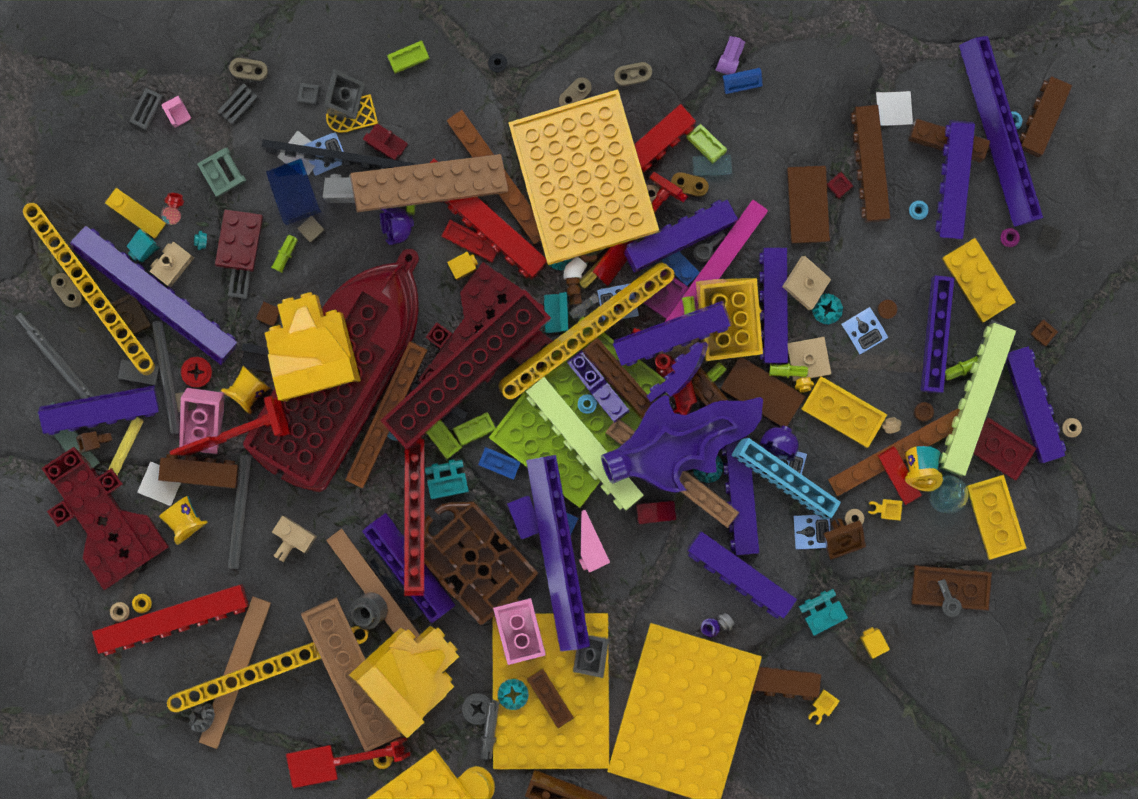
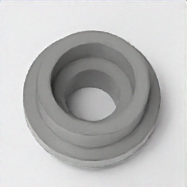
[717,613,735,631]

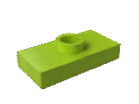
[387,40,430,74]
[686,124,727,163]
[453,412,496,447]
[427,421,462,459]

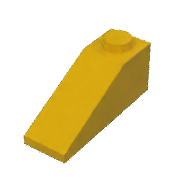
[105,188,167,239]

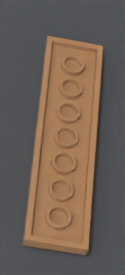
[350,154,508,212]
[301,597,401,752]

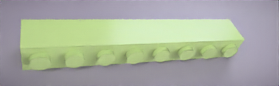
[939,323,1016,476]
[526,377,644,511]

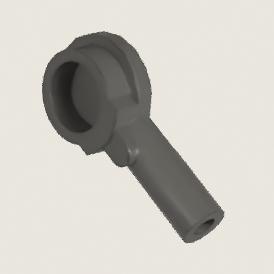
[693,231,726,263]
[938,579,962,617]

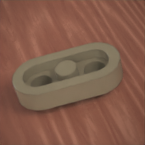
[229,58,268,81]
[614,62,652,86]
[559,78,591,107]
[51,273,83,308]

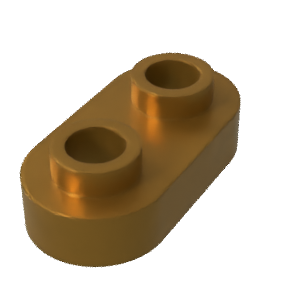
[671,172,709,197]

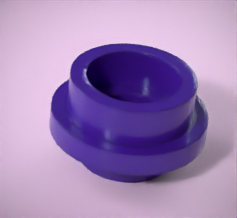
[701,618,720,638]

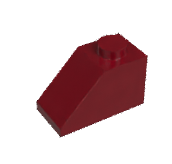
[636,501,676,524]

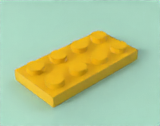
[942,238,1016,323]
[801,376,887,448]
[966,475,1027,560]

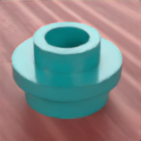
[194,231,207,250]

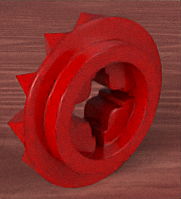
[181,357,212,388]

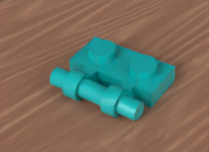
[425,460,469,500]
[799,589,848,636]

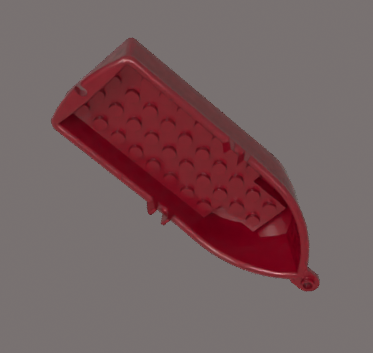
[243,249,419,492]

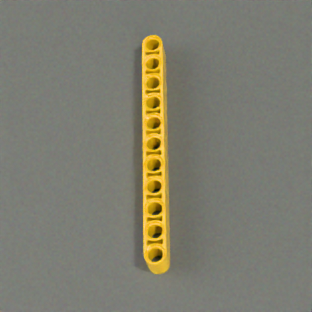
[23,203,155,375]
[499,263,674,399]
[167,626,369,712]

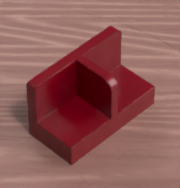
[363,123,408,160]

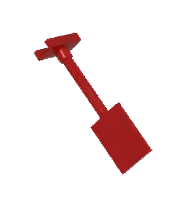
[592,172,688,286]
[169,396,290,456]
[286,737,410,788]

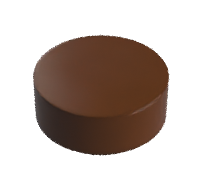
[877,300,897,319]
[914,402,934,421]

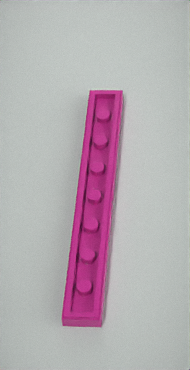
[665,200,768,322]

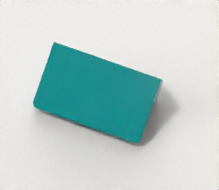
[544,292,568,333]

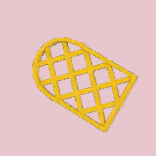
[326,94,378,133]

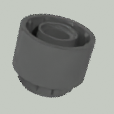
[350,592,388,630]

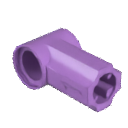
[716,36,745,75]

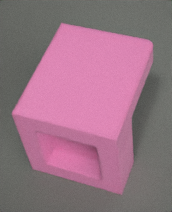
[161,96,191,128]

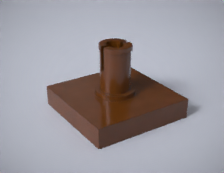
[823,519,866,560]

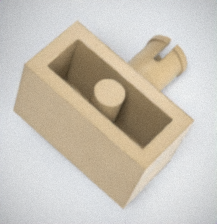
[150,242,194,287]
[272,516,317,562]

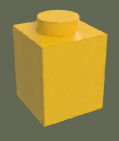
[447,252,478,281]
[860,627,890,659]

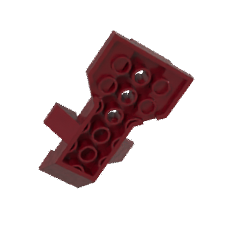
[418,262,544,383]
[41,447,169,590]

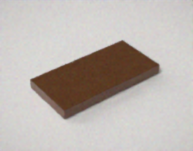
[787,166,830,244]
[720,357,805,426]
[911,565,992,611]

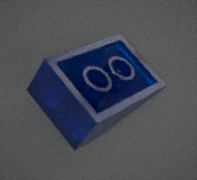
[266,158,322,225]

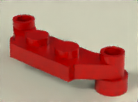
[655,353,697,415]

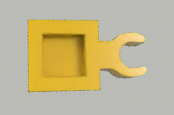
[868,499,903,521]
[808,689,839,725]

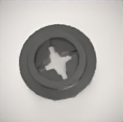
[462,693,490,724]
[188,702,215,733]

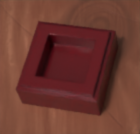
[827,172,853,199]

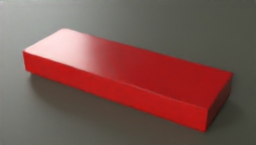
[441,220,497,263]
[877,446,922,505]

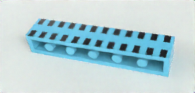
[731,438,841,519]

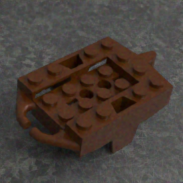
[424,501,538,625]

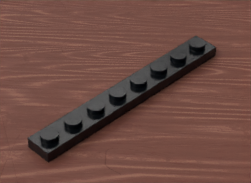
[261,139,415,170]

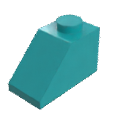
[127,229,160,263]

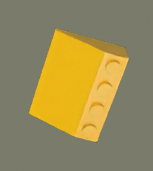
[696,278,763,361]

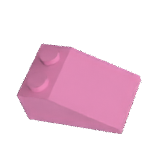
[179,388,225,454]
[579,510,610,572]
[493,598,546,665]

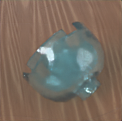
[929,475,969,514]

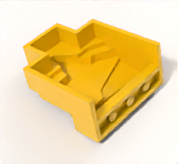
[265,292,361,401]
[349,626,459,738]

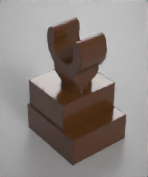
[76,431,112,454]

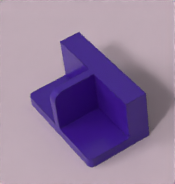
[507,496,539,540]

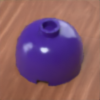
[380,207,414,245]
[759,426,799,461]

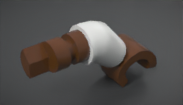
[564,254,598,305]

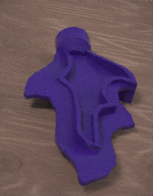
[601,395,763,493]

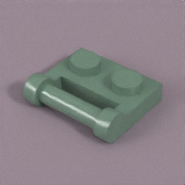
[197,148,247,197]

